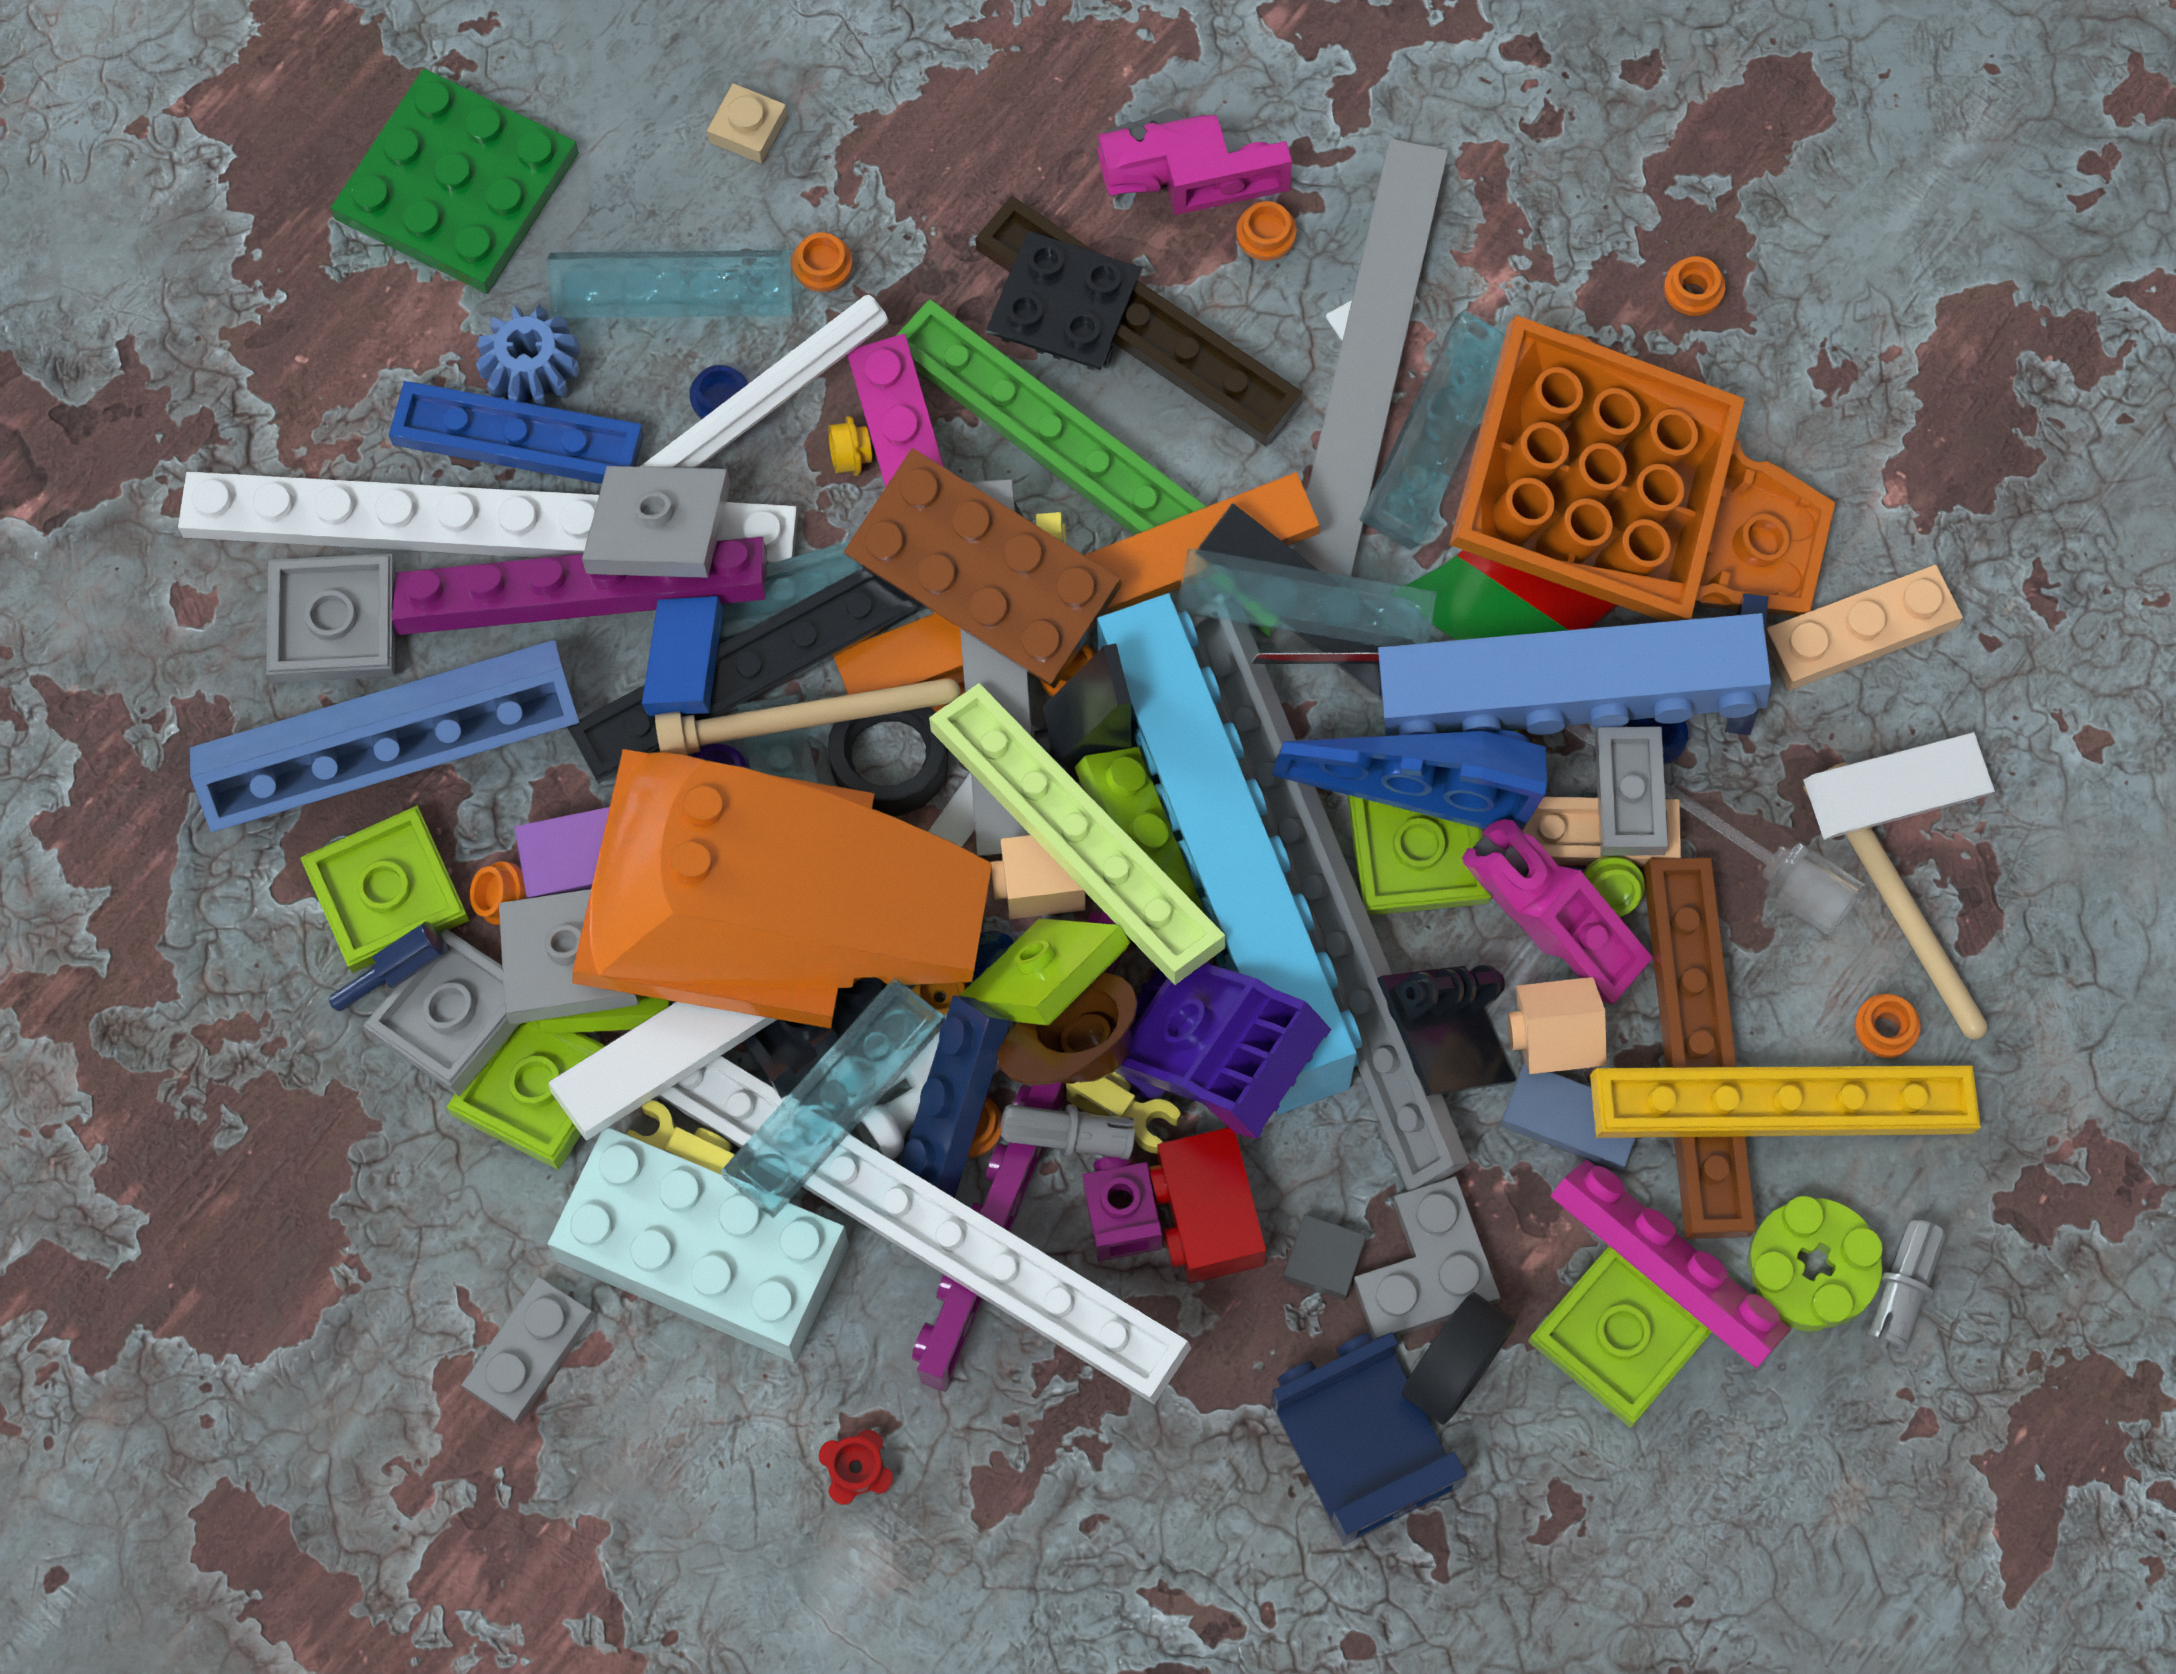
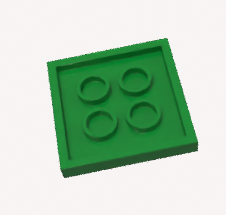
[330,68,579,294]

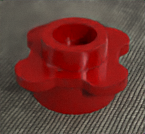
[819,1430,893,1505]

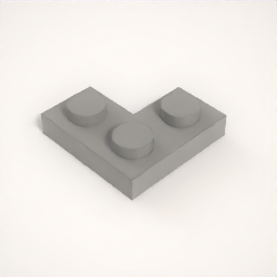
[1353,1176,1500,1340]

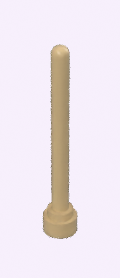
[655,678,960,756]
[1803,762,1987,1040]

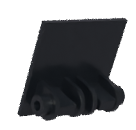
[986,231,1142,371]
[1377,965,1516,1096]

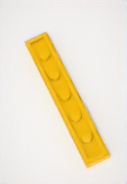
[1590,1066,1981,1138]

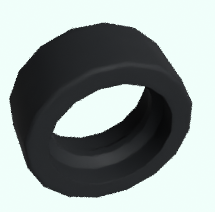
[828,707,948,816]
[1401,1292,1516,1425]

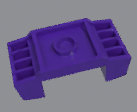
[1114,963,1332,1139]

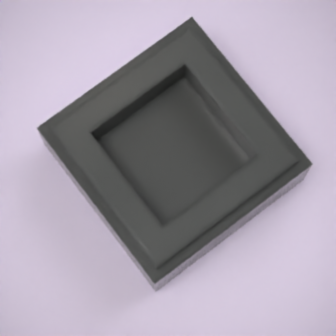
[1283,1214,1366,1301]

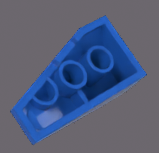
[1271,730,1547,831]

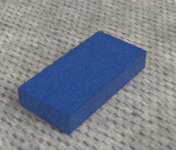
[642,596,724,716]

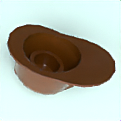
[997,972,1138,1085]

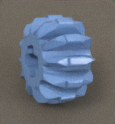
[476,304,581,406]

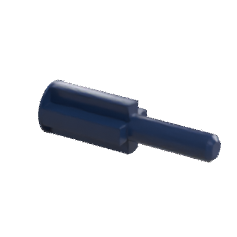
[329,921,447,1011]

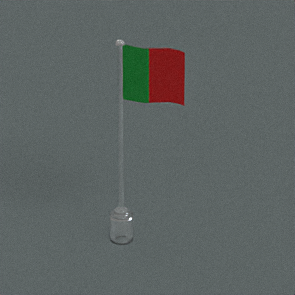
[1373,550,1865,938]

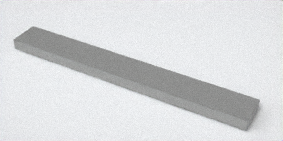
[1293,138,1448,588]

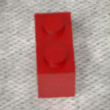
[1148,1127,1266,1284]

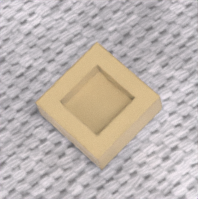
[707,83,788,164]

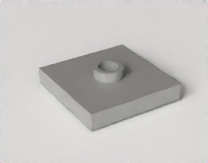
[582,466,731,578]
[266,553,396,683]
[499,889,639,1025]
[363,928,520,1096]

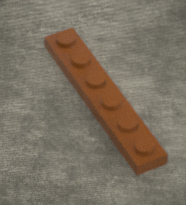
[1643,858,1756,1239]

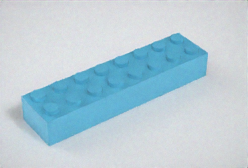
[1097,593,1362,1115]

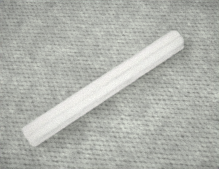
[640,295,889,468]

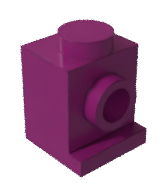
[1082,1156,1162,1262]

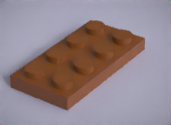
[843,448,1123,689]

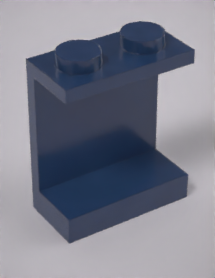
[1270,1332,1467,1546]

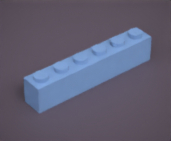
[1378,613,1771,736]
[190,640,579,832]

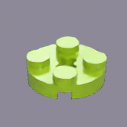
[1747,1196,1883,1332]

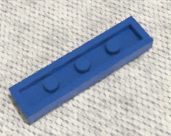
[389,381,644,484]

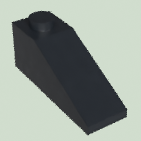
[1034,643,1131,782]

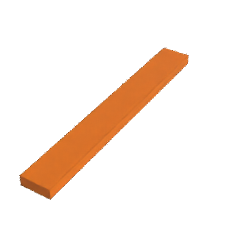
[834,472,1321,695]

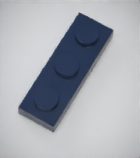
[900,995,1010,1198]

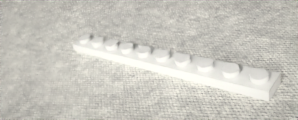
[178,472,798,572]
[656,1056,1191,1405]

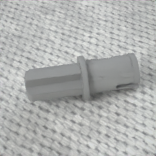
[1001,1104,1135,1159]
[1866,1220,1946,1353]

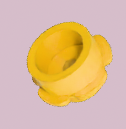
[828,416,872,476]

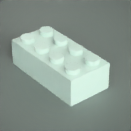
[547,1127,849,1363]

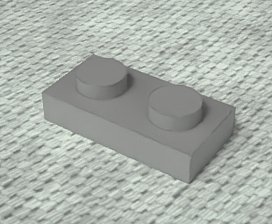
[1595,727,1668,856]
[461,1276,595,1426]

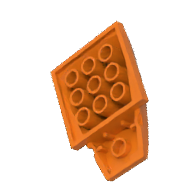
[1449,315,1835,622]
[572,749,992,1029]

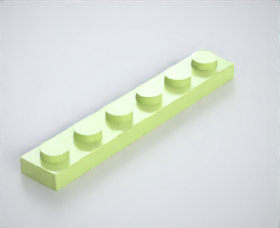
[929,683,1225,985]

